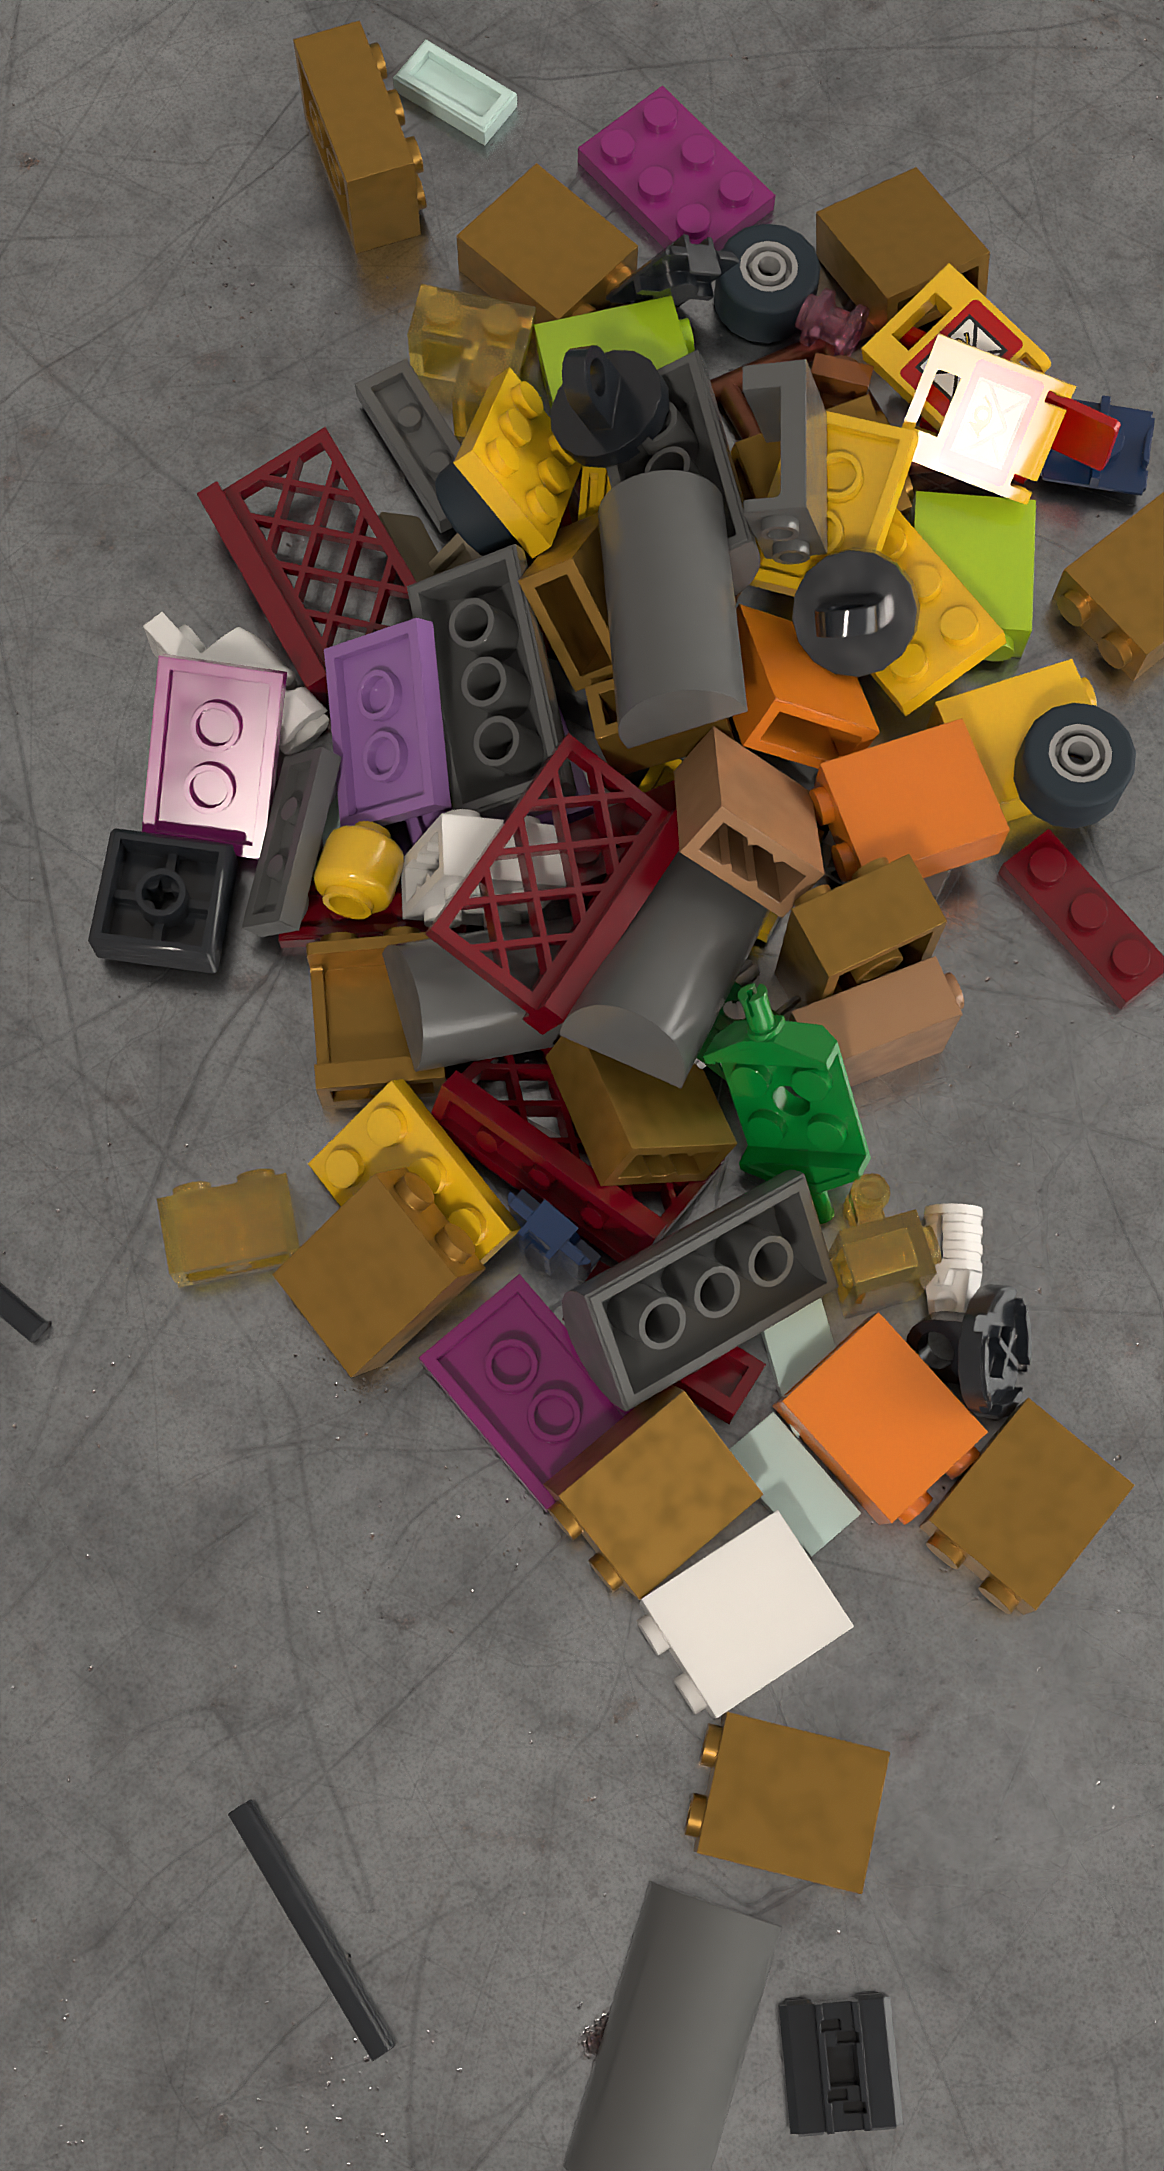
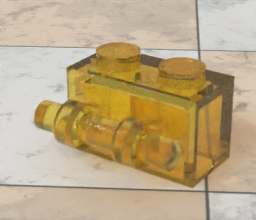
[828,1173,941,1319]

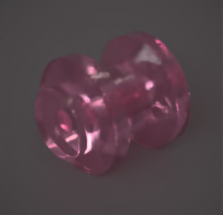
[795,287,870,357]

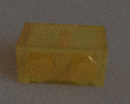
[157,1169,303,1287]

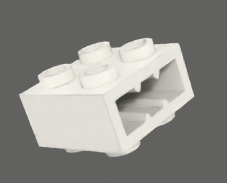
[401,809,566,930]

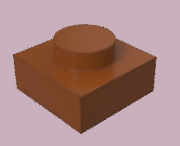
[811,353,874,410]

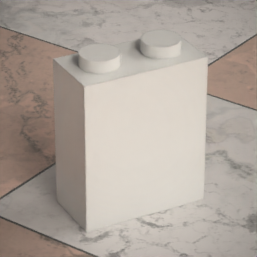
[636,1510,854,1720]

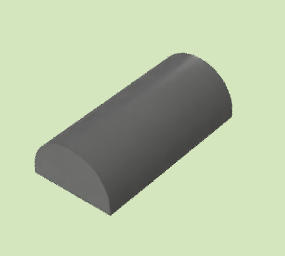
[606,350,760,597]
[598,470,748,749]
[407,544,577,820]
[559,849,770,1088]
[382,916,574,1072]
[562,1169,839,1412]
[563,1881,782,2171]

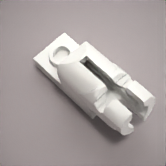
[143,612,330,755]

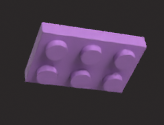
[324,618,451,827]

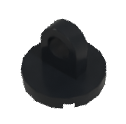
[550,345,669,468]
[792,548,920,677]
[906,1284,1032,1419]

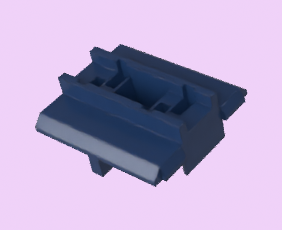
[1040,395,1155,496]
[508,1189,602,1281]

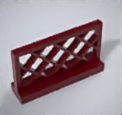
[196,427,417,707]
[425,733,679,1035]
[431,1047,726,1263]

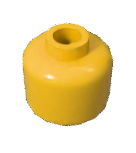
[314,821,404,919]

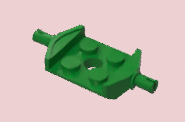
[703,983,871,1224]

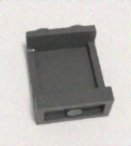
[743,359,827,564]

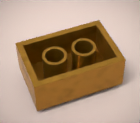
[293,20,427,254]
[774,854,947,1005]

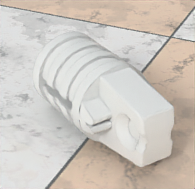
[923,1203,983,1314]

